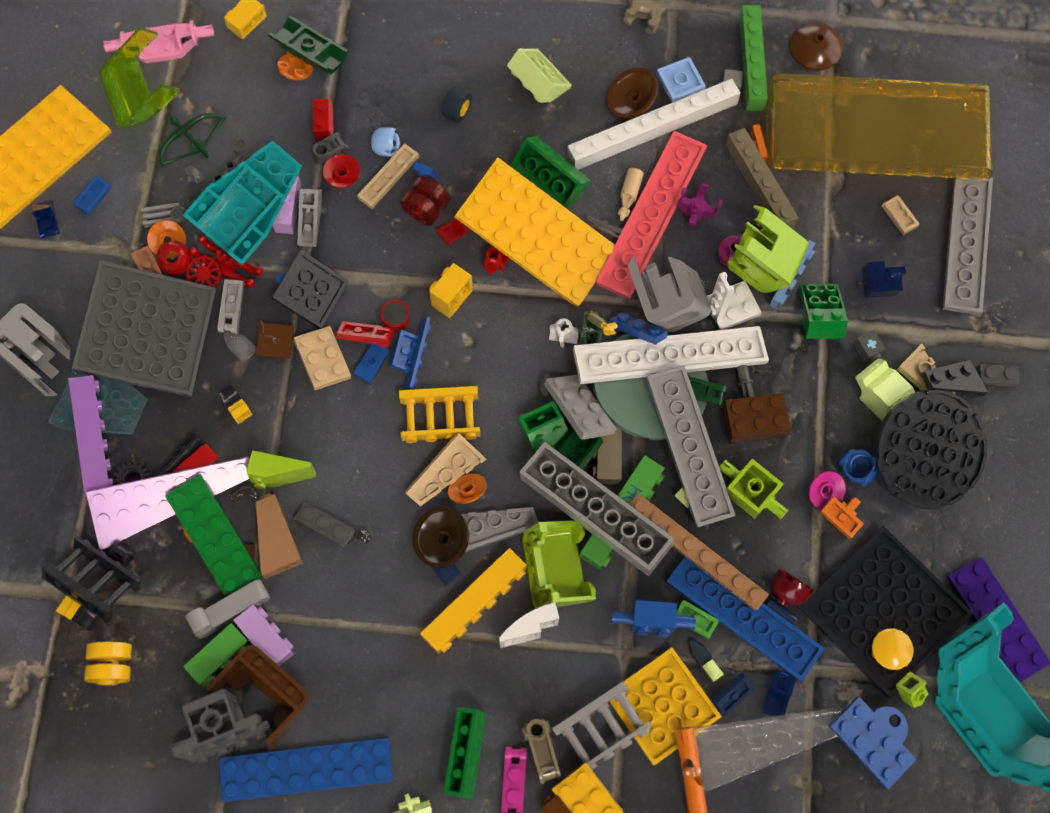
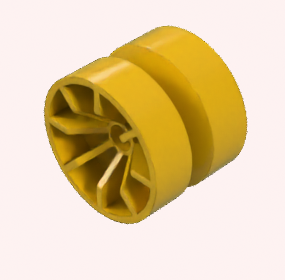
[84,642,132,685]

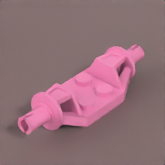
[104,20,215,64]

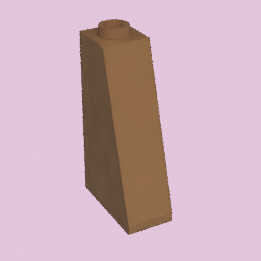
[256,494,303,579]

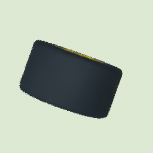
[441,86,472,123]

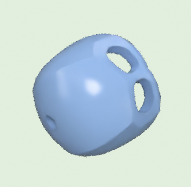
[371,127,399,157]

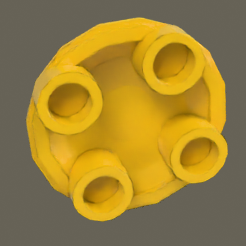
[871,628,914,670]

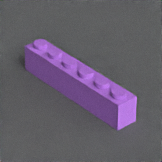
[68,375,113,499]

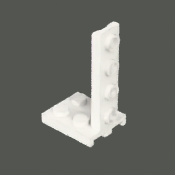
[707,272,762,330]

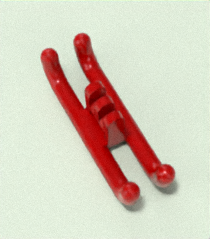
[190,235,263,288]

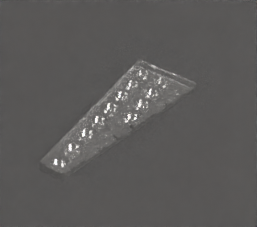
[695,706,847,792]

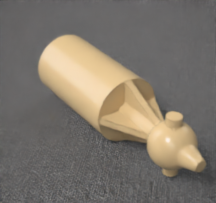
[617,168,644,221]

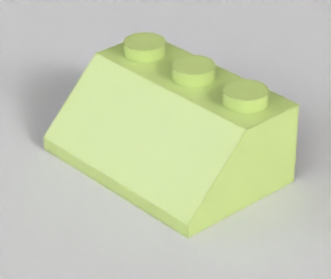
[507,49,572,103]

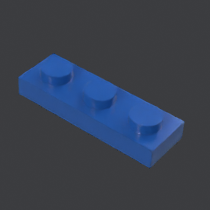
[609,313,668,345]

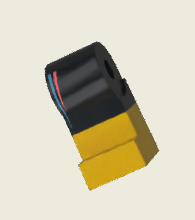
[218,385,253,424]
[56,595,100,631]

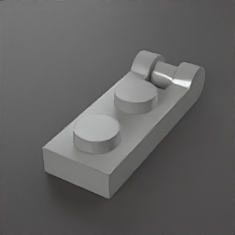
[218,279,245,334]

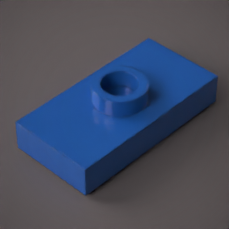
[72,176,112,215]
[353,344,390,384]

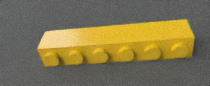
[420,548,527,654]

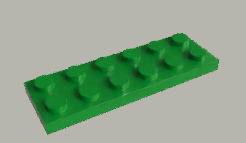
[165,474,264,597]

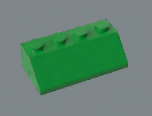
[510,136,591,209]

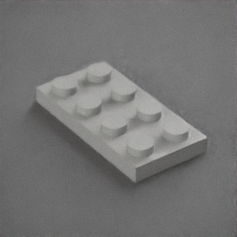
[544,374,616,440]

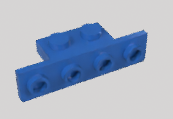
[389,316,431,390]

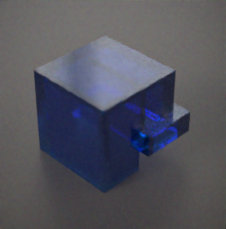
[862,261,906,298]

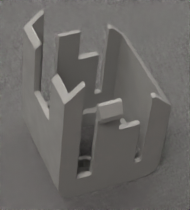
[628,256,711,333]
[0,303,71,396]

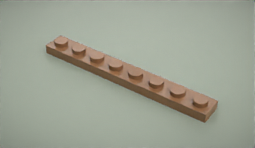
[630,493,769,611]

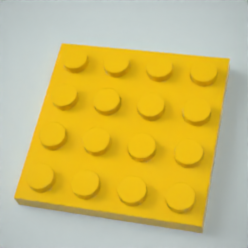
[609,648,722,766]

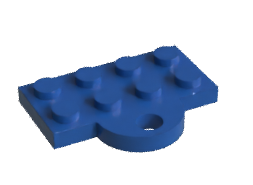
[829,696,916,789]

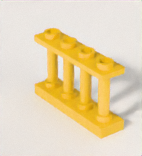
[399,386,480,443]

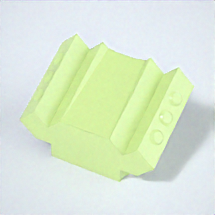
[855,358,915,421]

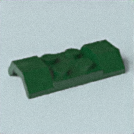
[268,15,348,75]

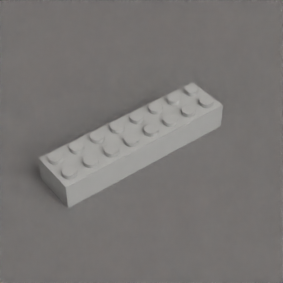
[519,442,674,576]

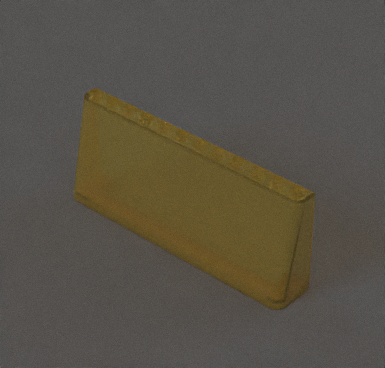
[766,74,993,180]

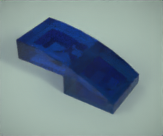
[763,670,796,720]

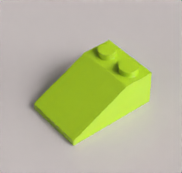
[246,451,317,489]

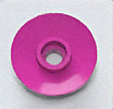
[809,471,846,509]

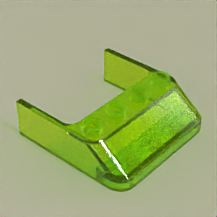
[100,27,180,128]

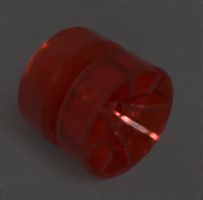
[400,176,451,226]

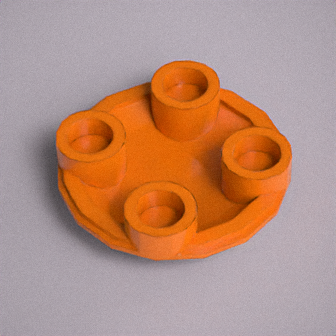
[277,51,313,80]

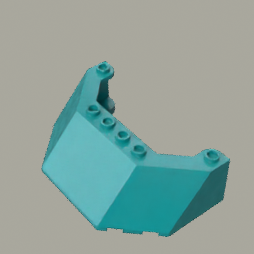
[936,602,1050,792]

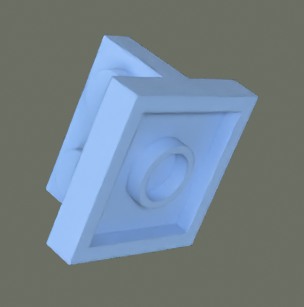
[656,57,706,102]

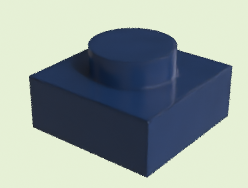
[433,564,461,586]

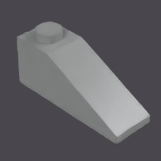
[297,188,322,247]

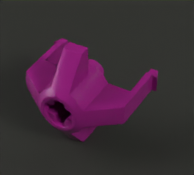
[677,183,723,226]

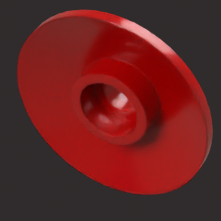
[323,154,360,188]

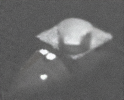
[224,331,257,363]

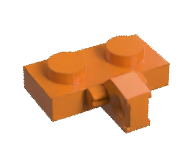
[819,497,864,539]

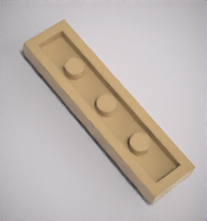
[357,143,419,209]

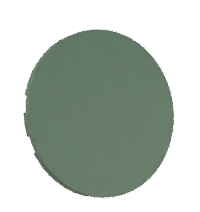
[593,334,708,440]

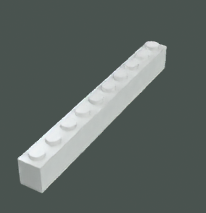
[567,79,740,170]

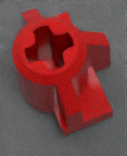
[483,247,511,276]

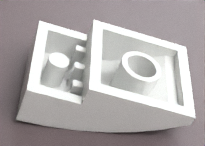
[499,602,559,648]

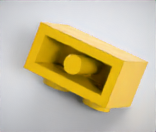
[224,0,267,40]

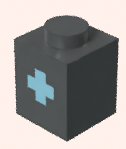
[853,330,885,363]

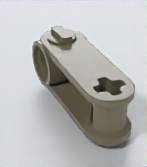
[522,718,561,785]

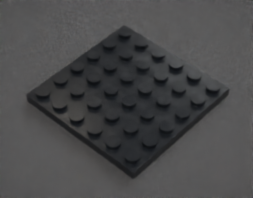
[799,526,973,699]

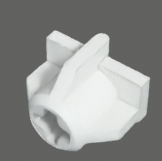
[549,318,580,347]

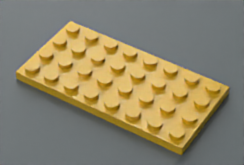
[0,85,111,229]
[455,158,615,308]

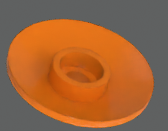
[147,220,186,258]
[448,474,487,504]

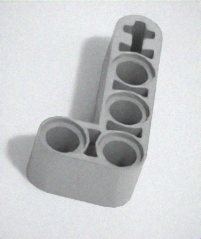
[185,579,271,639]

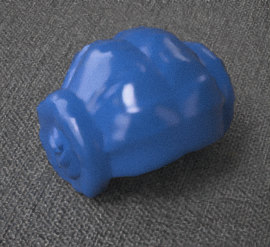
[838,449,878,487]

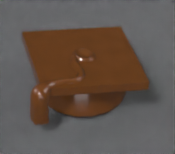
[256,320,294,359]

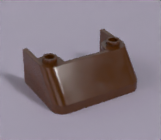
[205,645,309,751]

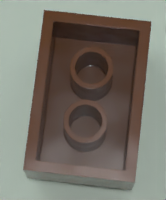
[722,393,791,444]

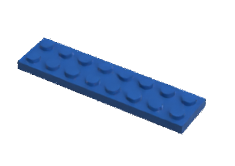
[666,557,825,683]
[219,738,393,802]

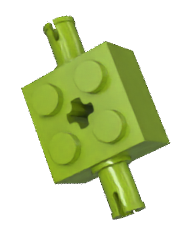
[719,459,789,520]

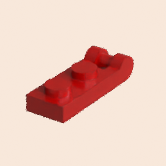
[337,321,394,348]

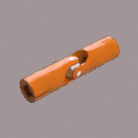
[676,727,708,813]

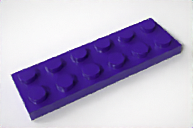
[946,557,1050,683]

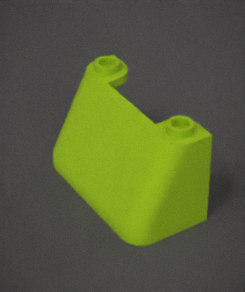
[522,520,596,609]

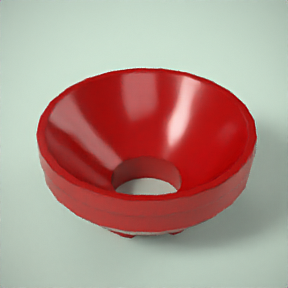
[156,241,192,276]

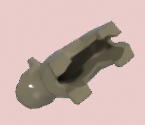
[623,0,665,35]

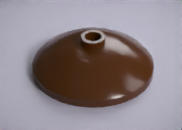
[790,22,844,71]
[607,67,658,119]

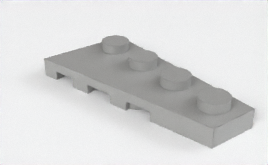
[461,507,538,552]

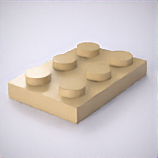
[293,326,351,391]

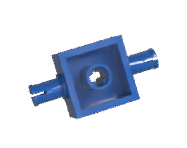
[612,600,696,638]

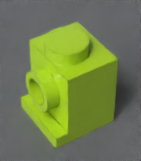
[896,672,929,708]

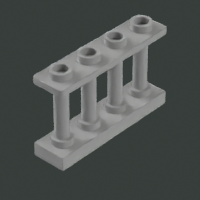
[552,681,652,770]

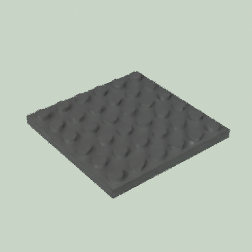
[72,260,216,397]

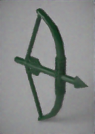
[160,113,226,167]

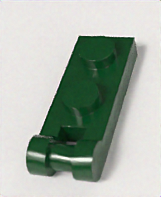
[688,376,728,407]

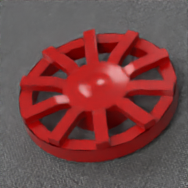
[186,255,222,288]

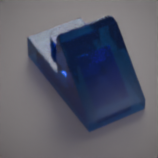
[31,200,61,239]

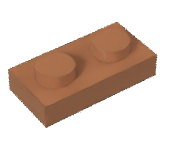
[131,246,163,275]

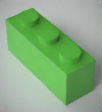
[183,623,251,687]

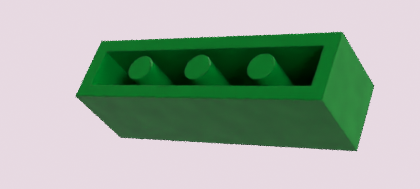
[444,707,486,799]

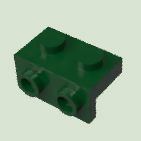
[558,430,604,470]

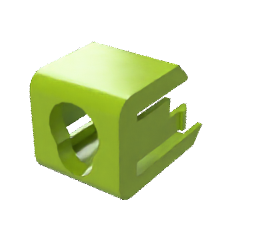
[727,205,809,293]

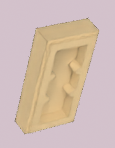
[882,195,920,235]

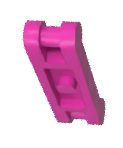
[501,746,527,813]

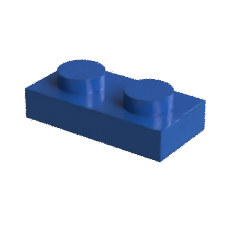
[413,162,440,182]

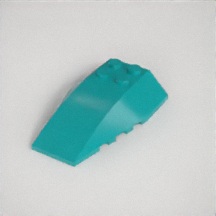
[183,141,302,265]

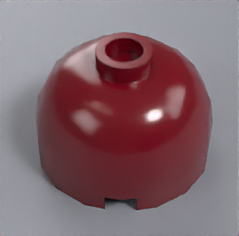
[771,568,814,606]

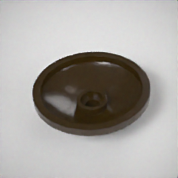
[413,507,469,568]

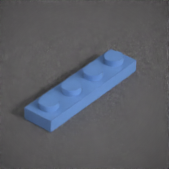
[769,240,816,309]

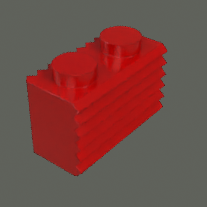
[312,98,333,142]

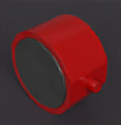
[381,300,410,333]

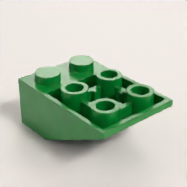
[800,284,848,339]
[518,401,570,454]

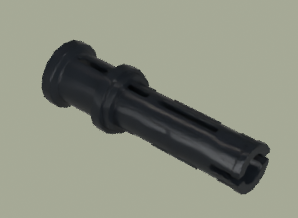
[151,432,205,477]

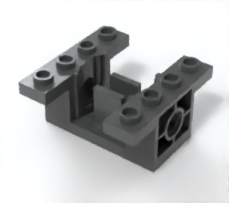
[172,689,273,765]

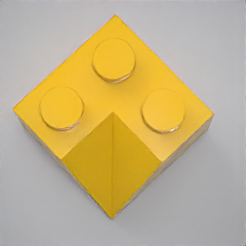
[429,263,473,319]

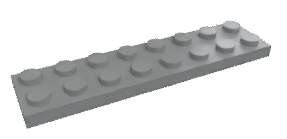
[942,172,993,316]
[646,365,736,528]

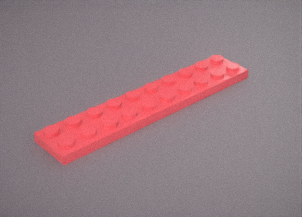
[596,131,707,300]

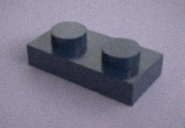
[712,672,754,717]

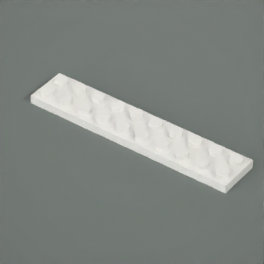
[573,326,769,384]

